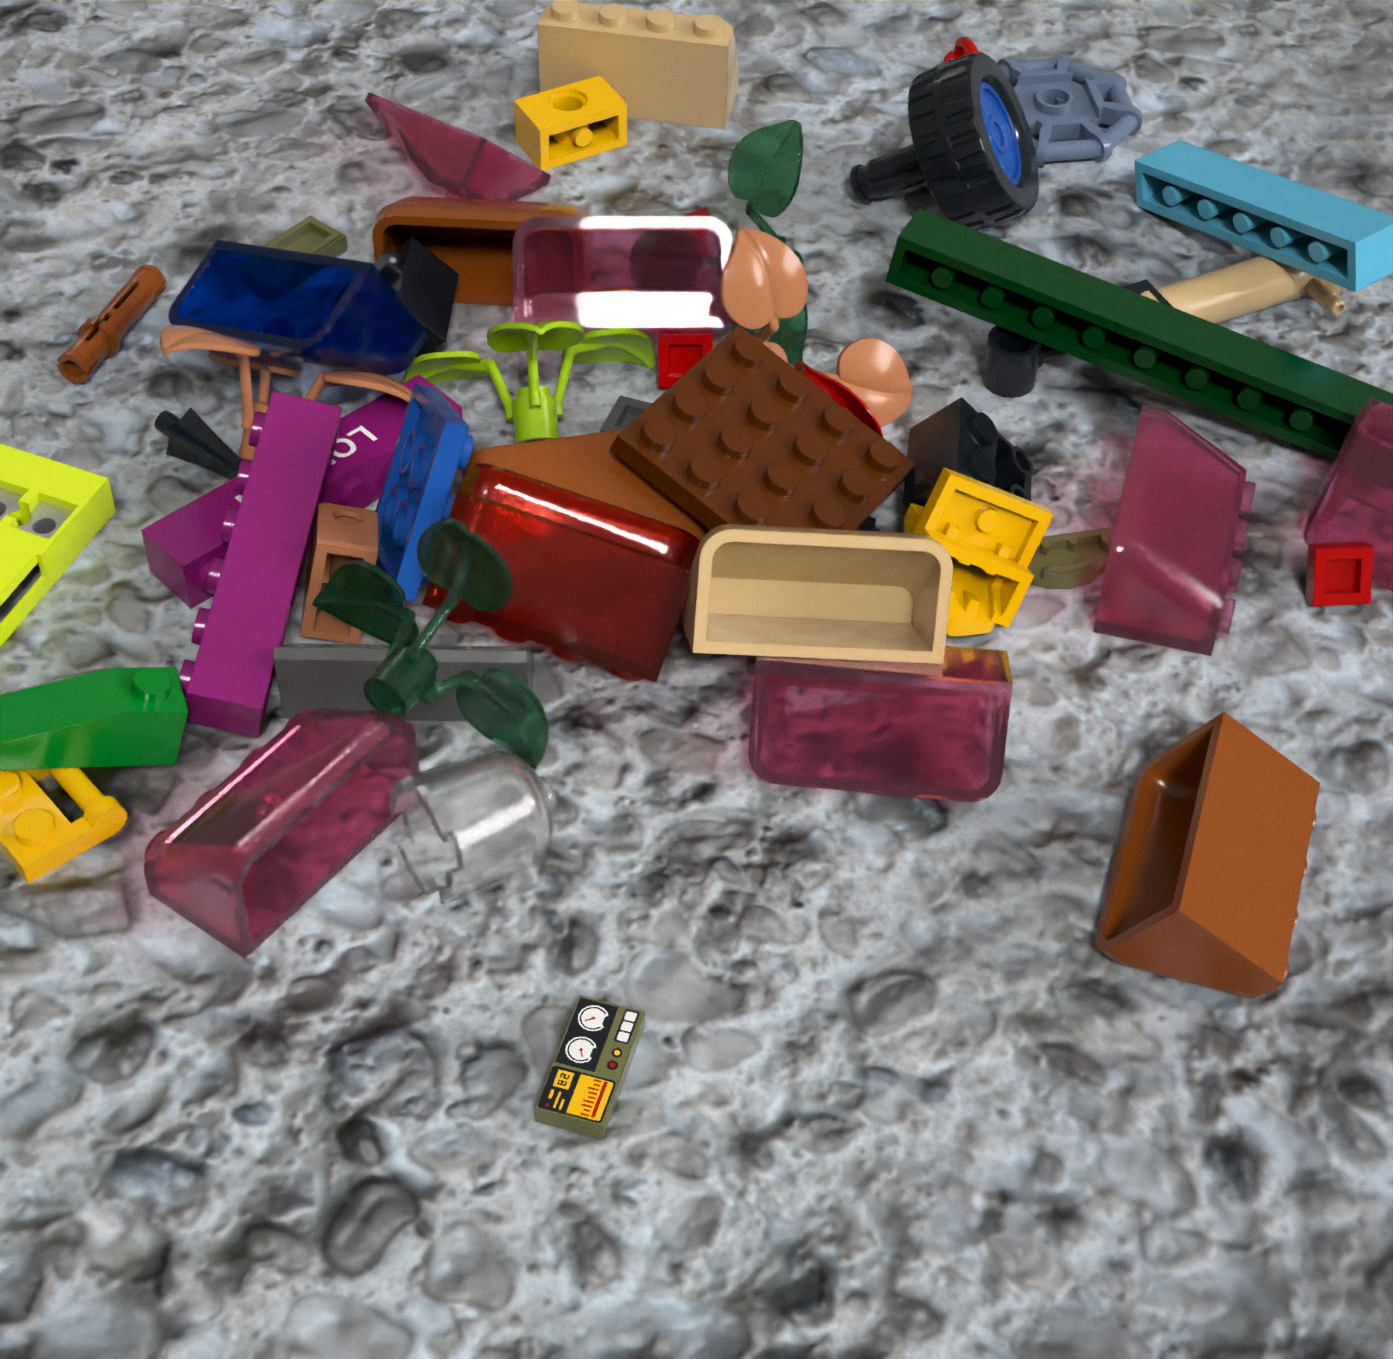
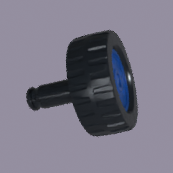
[849,52,1039,231]

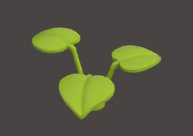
[401,320,655,444]

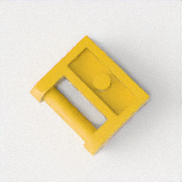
[0,768,127,884]

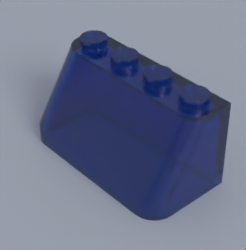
[168,240,428,376]

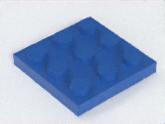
[375,383,473,602]

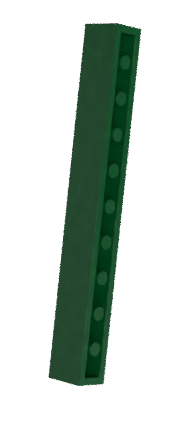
[885,208,1393,483]

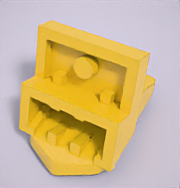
[904,467,1054,638]

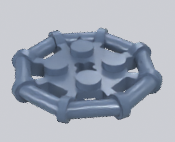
[997,53,1143,167]

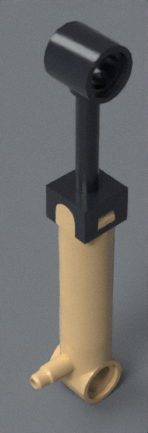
[982,255,1345,398]

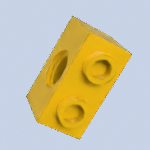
[514,75,627,171]

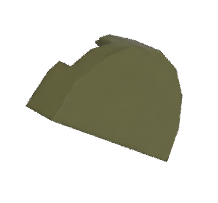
[1028,527,1113,589]

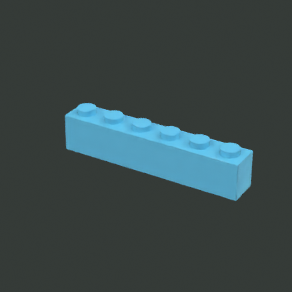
[1134,140,1393,292]

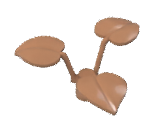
[719,228,913,427]
[160,325,412,460]

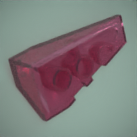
[365,92,551,201]

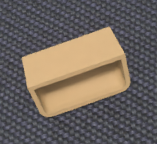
[537,0,739,129]
[681,524,953,664]

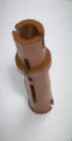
[57,264,166,384]

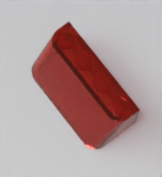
[422,463,700,682]

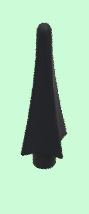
[155,408,242,479]

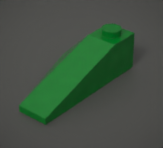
[0,667,188,770]

